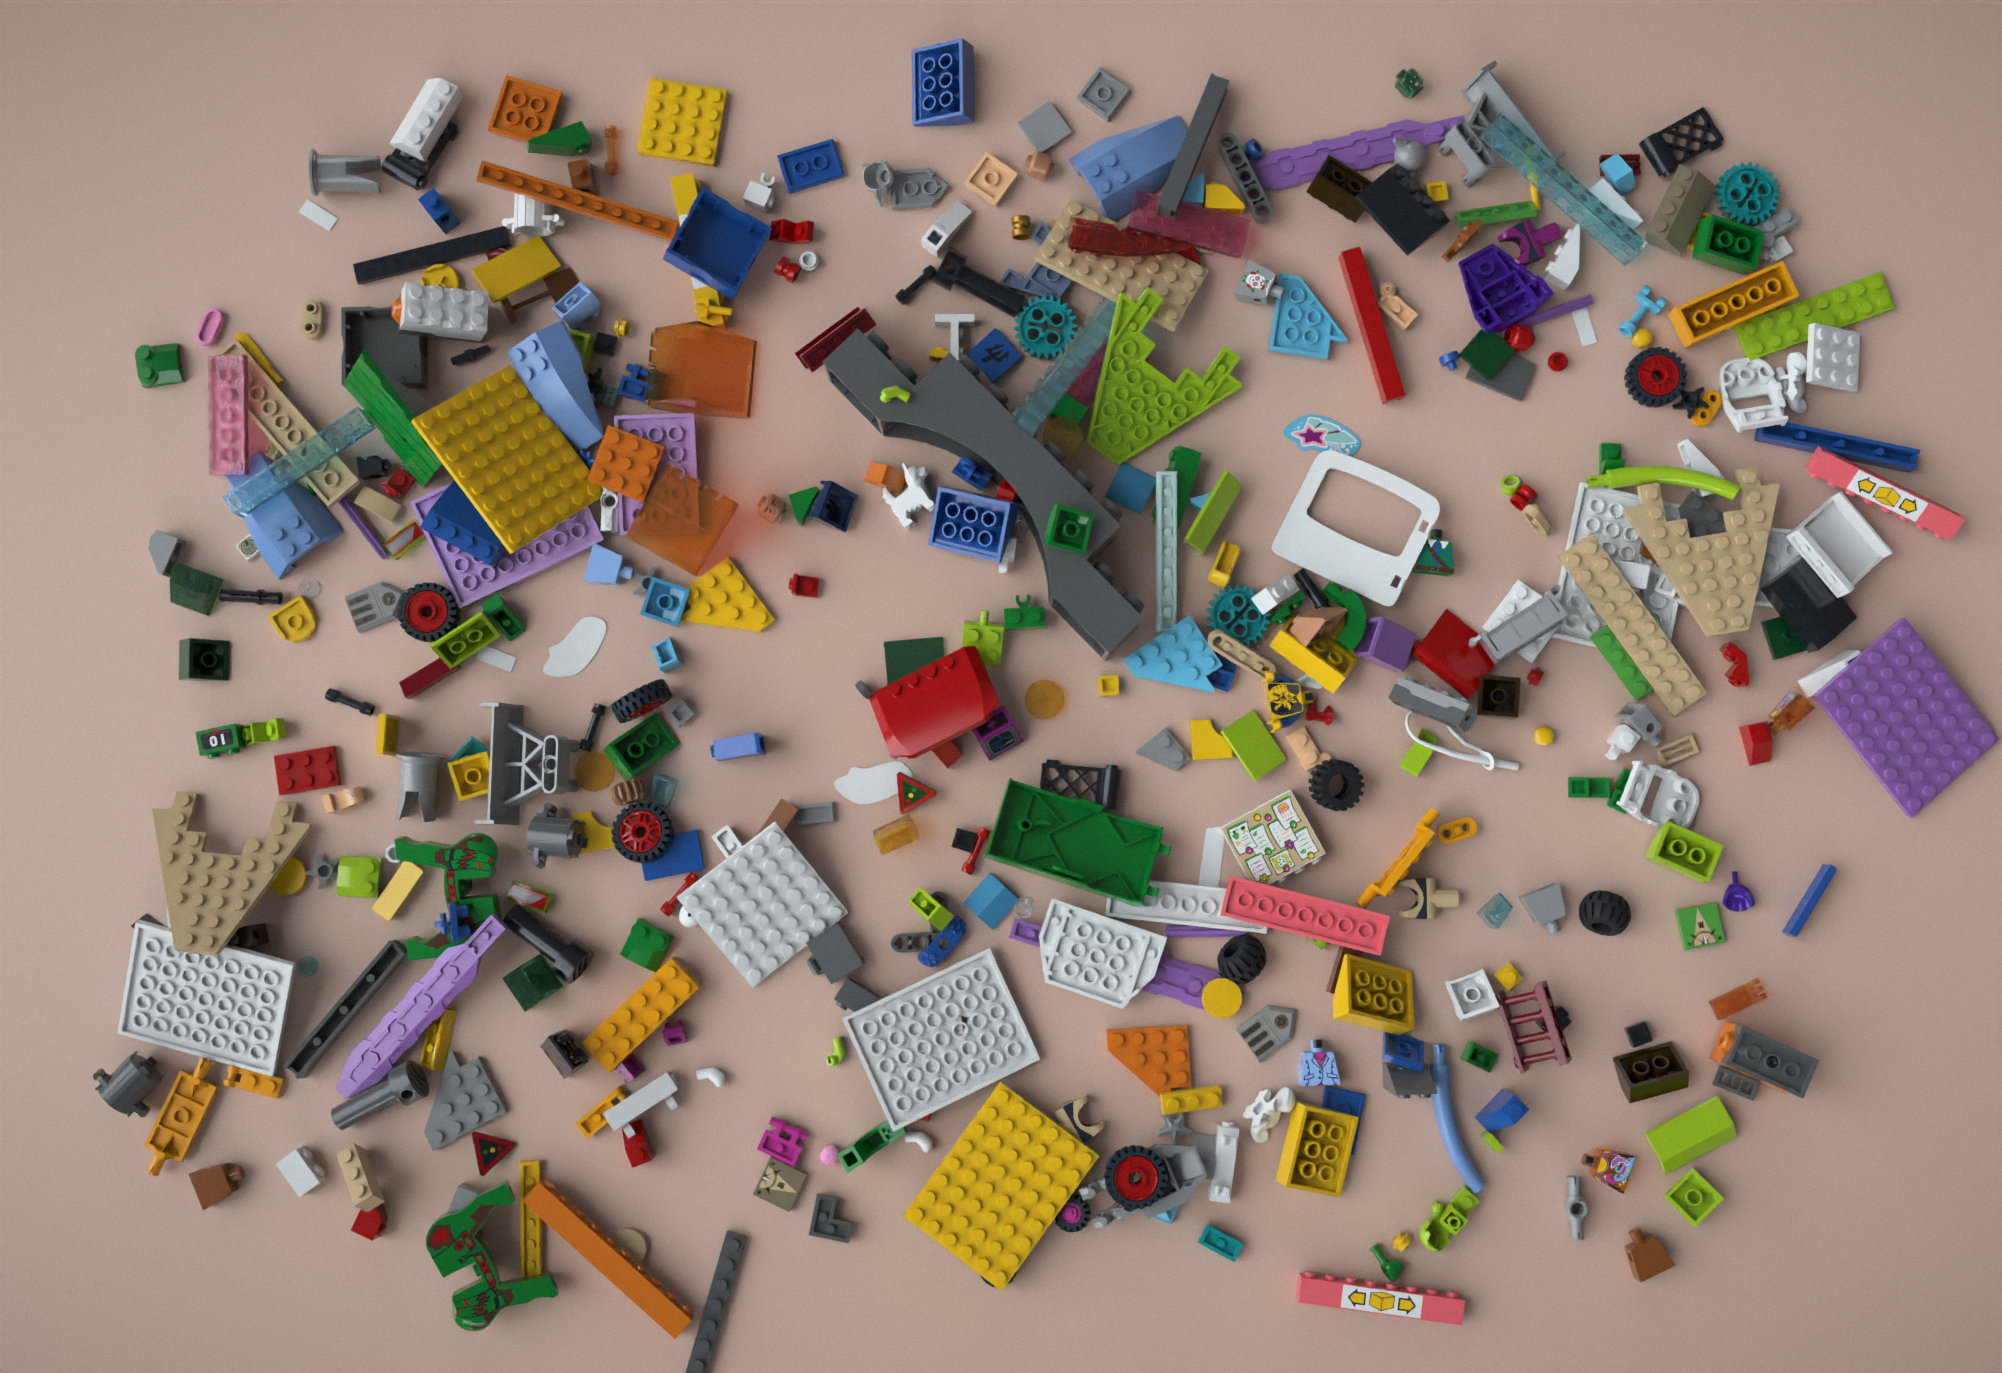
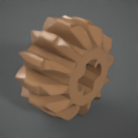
[610,779,646,806]

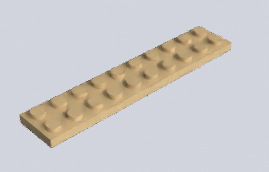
[205,339,361,508]
[1557,533,1707,716]

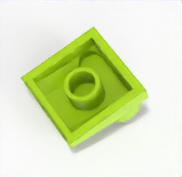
[337,856,383,898]
[1663,1168,1724,1228]

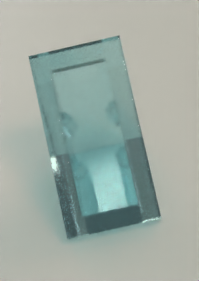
[650,772,679,809]
[1477,892,1513,929]

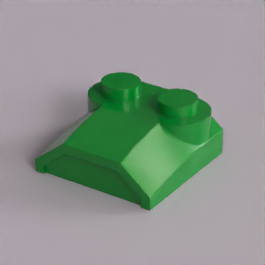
[135,343,185,388]
[1045,504,1095,555]
[620,918,675,972]

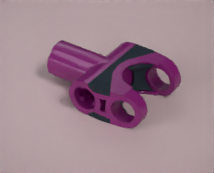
[1497,220,1561,266]

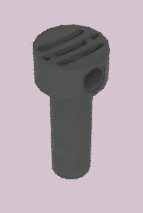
[331,1060,429,1130]

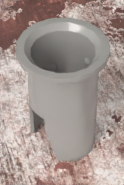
[309,149,381,196]
[396,751,444,822]

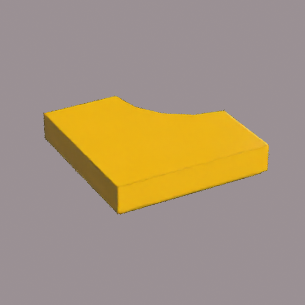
[1190,719,1233,760]
[571,811,615,854]

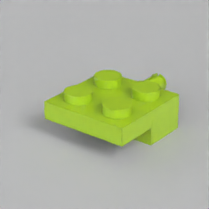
[962,610,1004,666]

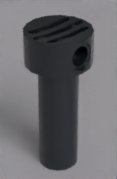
[933,247,1025,318]
[503,905,594,984]

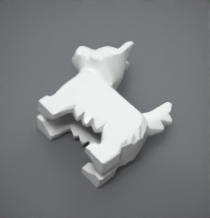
[882,462,935,530]

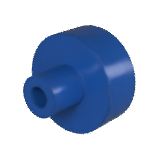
[1244,139,1264,160]
[1439,351,1460,371]

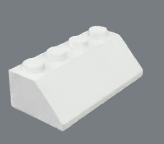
[389,78,463,162]

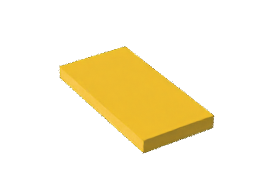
[471,235,561,304]

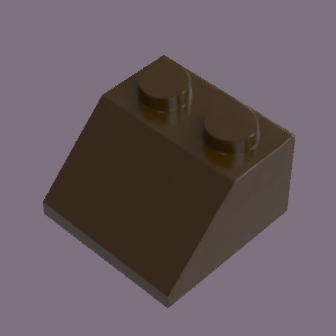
[1477,674,1521,720]

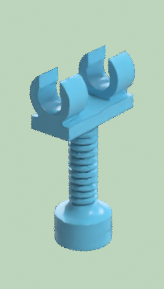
[1619,285,1667,337]

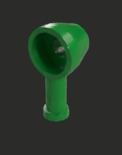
[1370,1243,1404,1282]

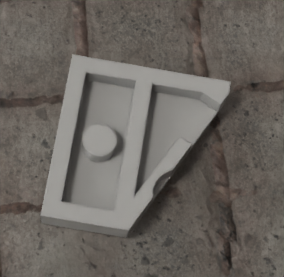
[1135,728,1191,771]

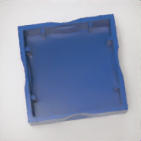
[663,187,772,300]

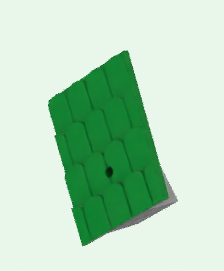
[344,349,442,488]

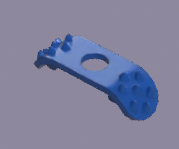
[918,915,967,967]

